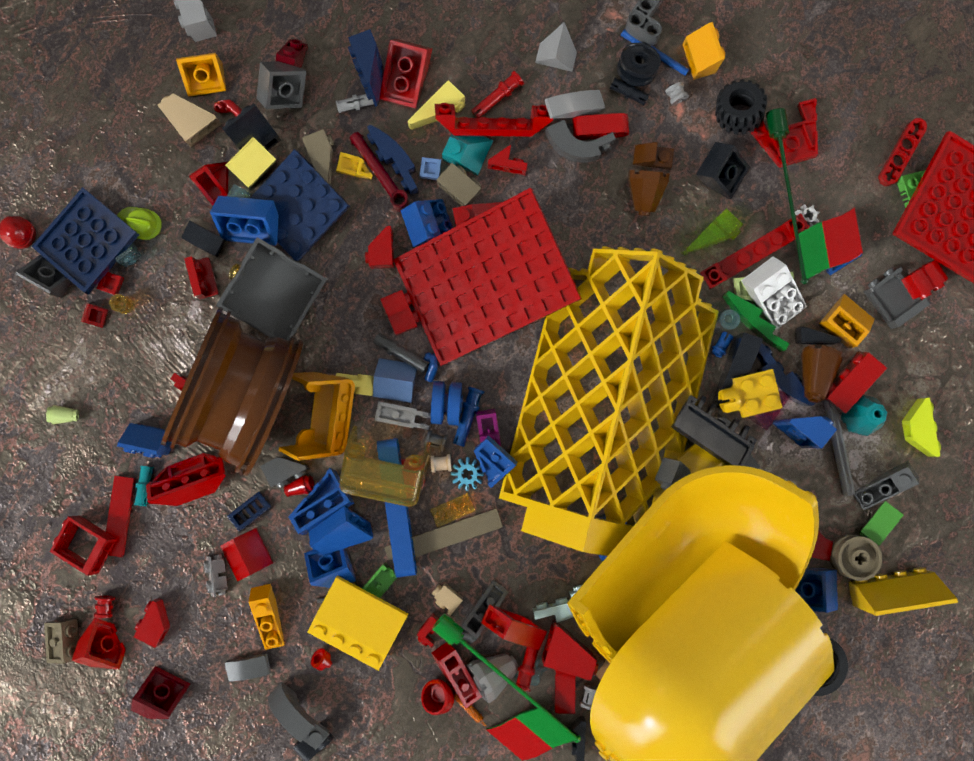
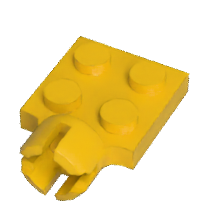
[718,369,783,418]

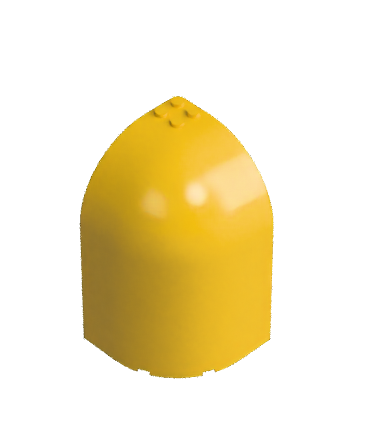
[567,465,819,663]
[590,540,834,761]

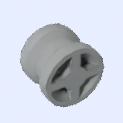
[665,82,689,106]

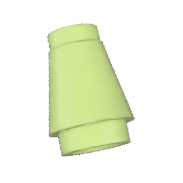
[46,405,79,424]

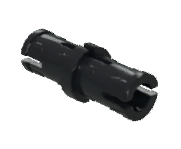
[609,77,650,106]

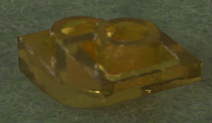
[429,493,475,528]

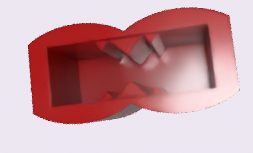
[901,260,948,300]
[381,290,420,336]

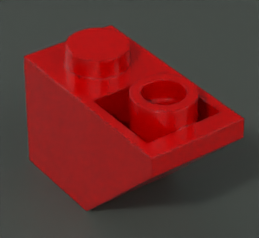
[134,598,170,648]

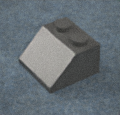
[257,61,306,109]

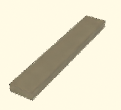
[384,508,503,566]

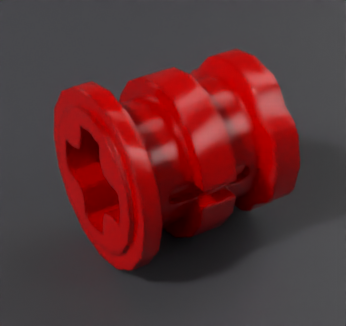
[94,595,116,619]

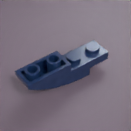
[366,125,418,195]
[756,343,816,407]

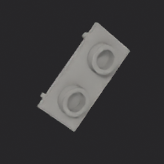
[203,554,228,597]

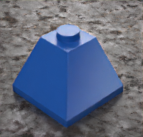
[304,548,356,588]

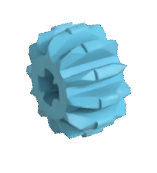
[451,457,484,491]

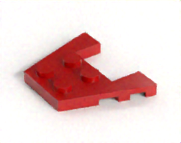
[751,98,818,168]

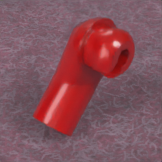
[214,100,242,117]

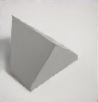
[535,22,577,72]

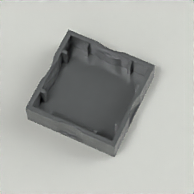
[216,237,327,340]

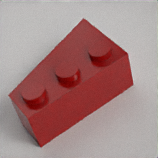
[825,351,887,414]

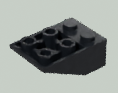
[222,103,281,151]

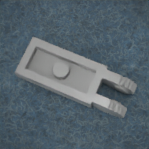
[374,401,431,430]

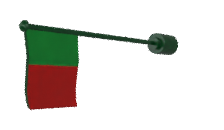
[766,108,863,284]

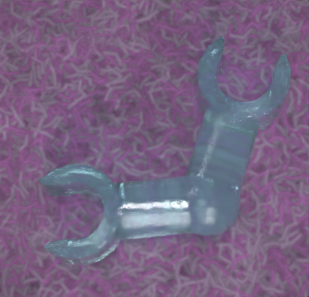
[514,658,548,686]

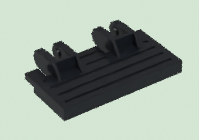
[671,395,757,466]

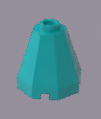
[841,395,888,436]

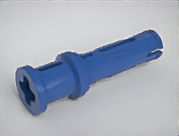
[453,386,485,447]

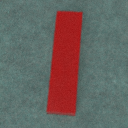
[106,475,136,557]

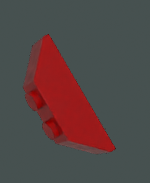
[146,453,226,506]

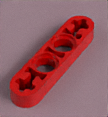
[878,118,927,187]

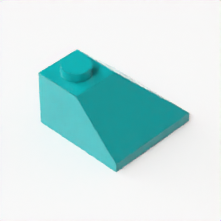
[442,134,493,176]

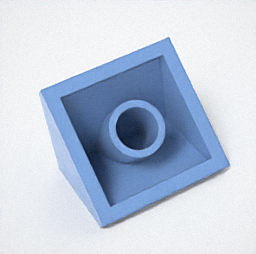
[373,358,417,403]

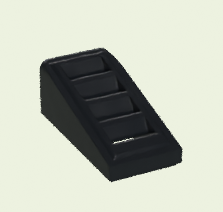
[795,326,841,345]

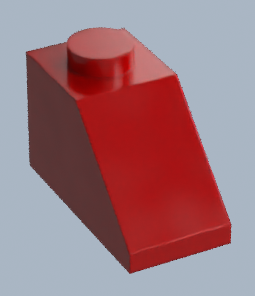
[365,226,394,269]

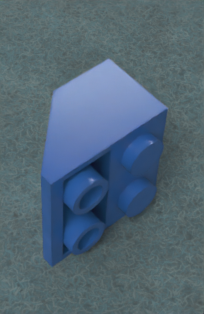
[401,199,453,247]
[117,423,172,458]

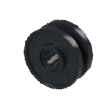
[617,43,661,86]

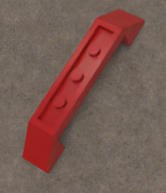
[434,103,553,137]
[700,213,810,290]

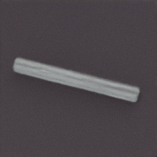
[824,400,855,496]

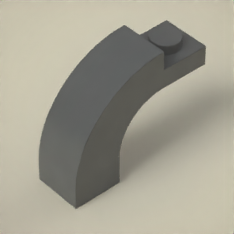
[545,120,616,163]
[268,682,330,750]

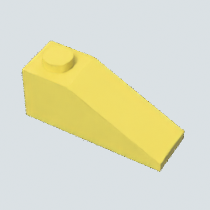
[407,80,465,130]

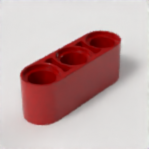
[572,113,629,140]

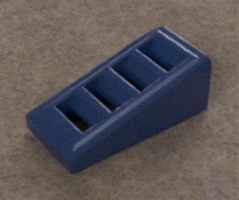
[227,492,271,533]

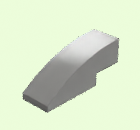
[545,90,605,118]

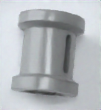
[579,684,598,710]

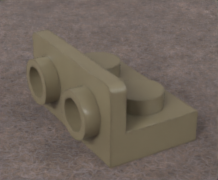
[44,619,79,664]

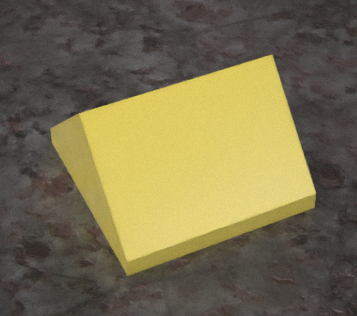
[225,137,276,189]

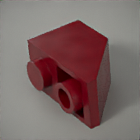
[276,39,308,68]

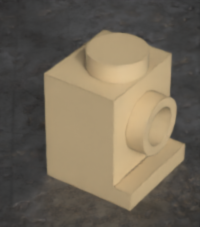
[431,583,463,616]

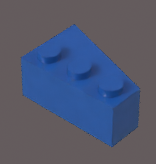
[289,468,355,535]

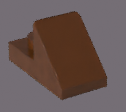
[633,142,674,170]

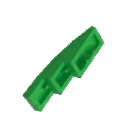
[722,291,790,352]

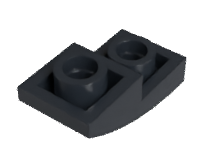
[181,220,226,257]

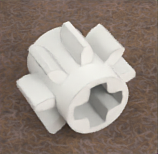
[795,204,820,227]

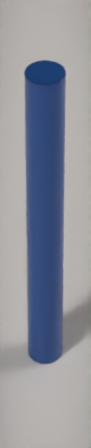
[621,29,689,76]

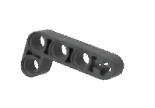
[625,0,664,46]

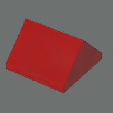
[220,528,273,582]

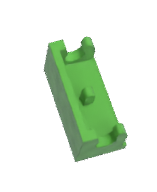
[860,501,904,546]
[362,562,397,598]

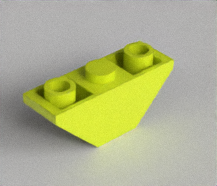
[902,397,941,457]

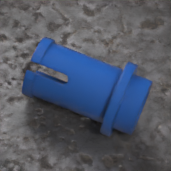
[711,332,734,358]

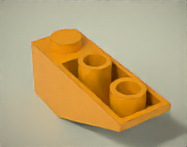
[248,584,285,650]

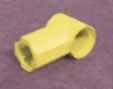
[336,373,374,396]

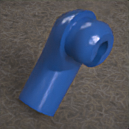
[424,352,438,382]

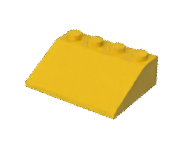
[848,567,958,616]
[307,575,409,671]

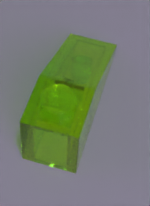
[682,208,743,256]

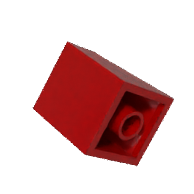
[541,619,599,681]

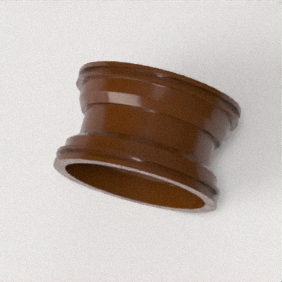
[161,307,303,476]

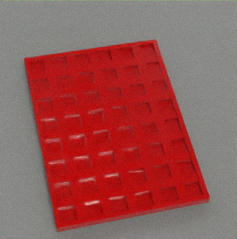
[393,188,582,366]

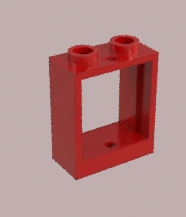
[50,515,117,576]
[481,604,547,650]

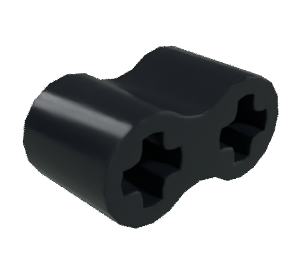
[292,722,334,761]

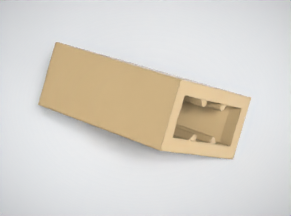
[158,94,221,147]

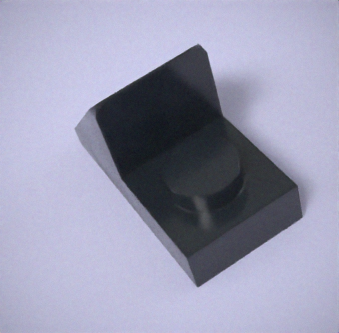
[567,716,586,761]

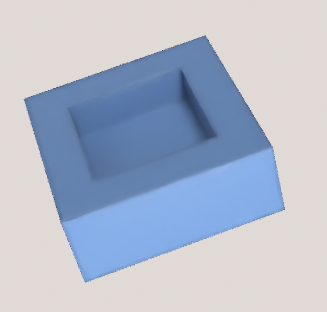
[420,157,442,180]

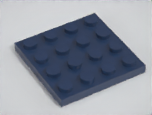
[250,149,350,261]
[31,187,140,295]

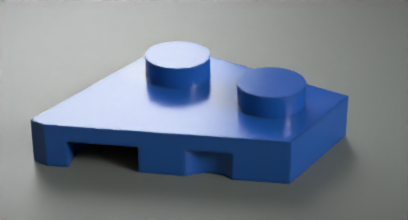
[474,435,517,488]

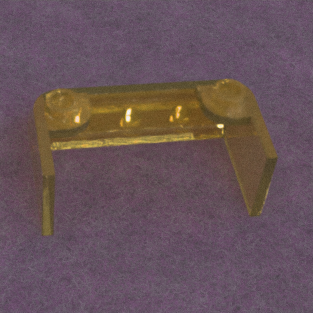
[339,426,432,507]

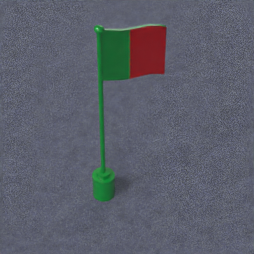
[432,613,581,761]

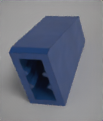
[309,506,373,555]

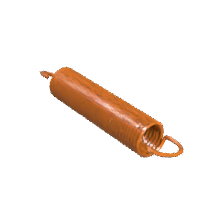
[451,688,486,727]

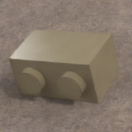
[437,163,481,206]

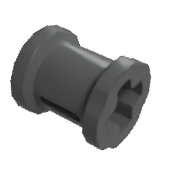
[424,430,448,452]

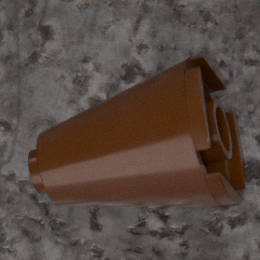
[801,345,843,403]

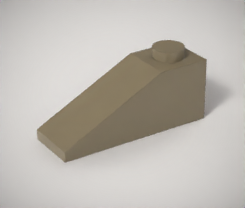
[302,129,334,185]

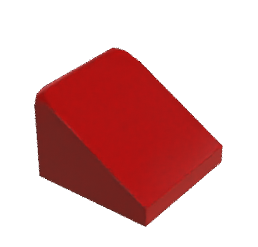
[81,303,108,328]

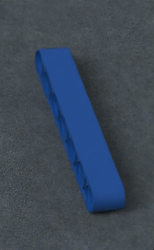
[377,438,417,578]

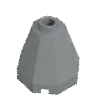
[466,653,518,703]

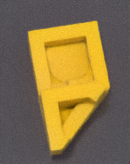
[336,152,373,180]

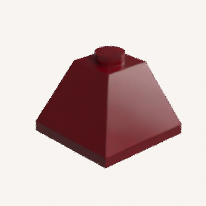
[131,666,190,719]

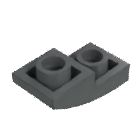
[225,654,271,682]

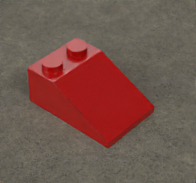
[379,39,433,109]

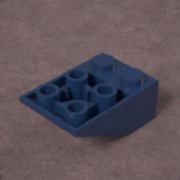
[348,29,384,107]

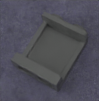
[863,267,930,329]

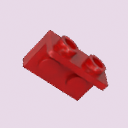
[184,256,219,300]

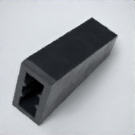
[713,332,763,409]

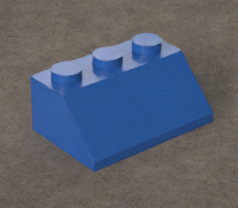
[210,196,279,246]
[772,416,837,449]

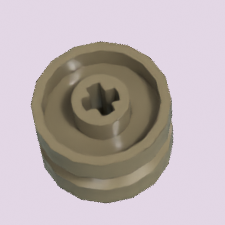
[829,534,882,581]

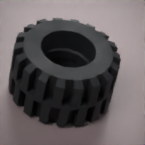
[715,79,767,135]

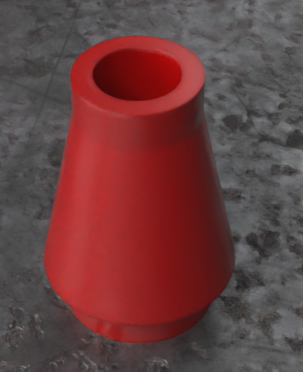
[284,475,315,497]

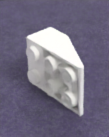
[741,256,807,330]

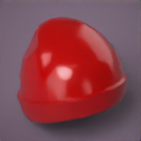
[0,216,36,249]
[421,679,454,715]

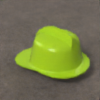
[117,207,162,240]

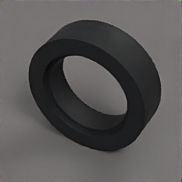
[813,637,848,696]

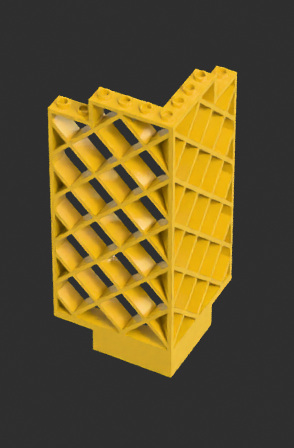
[499,246,719,556]

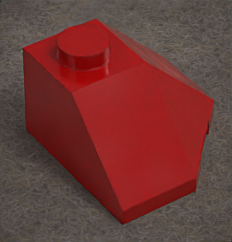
[72,618,126,670]

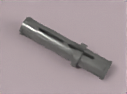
[373,333,430,373]

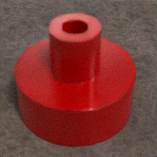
[311,648,332,671]

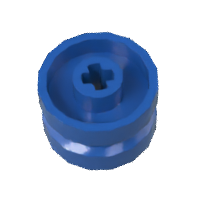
[431,381,463,426]

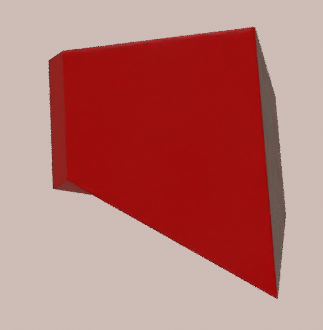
[189,161,229,206]

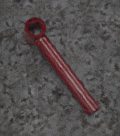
[349,132,410,212]

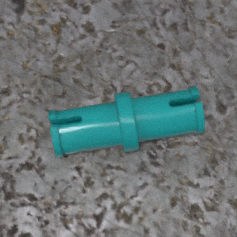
[134,466,154,507]

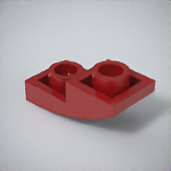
[555,670,576,715]

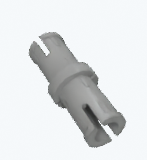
[336,94,374,113]

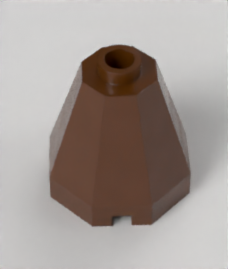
[628,170,670,216]

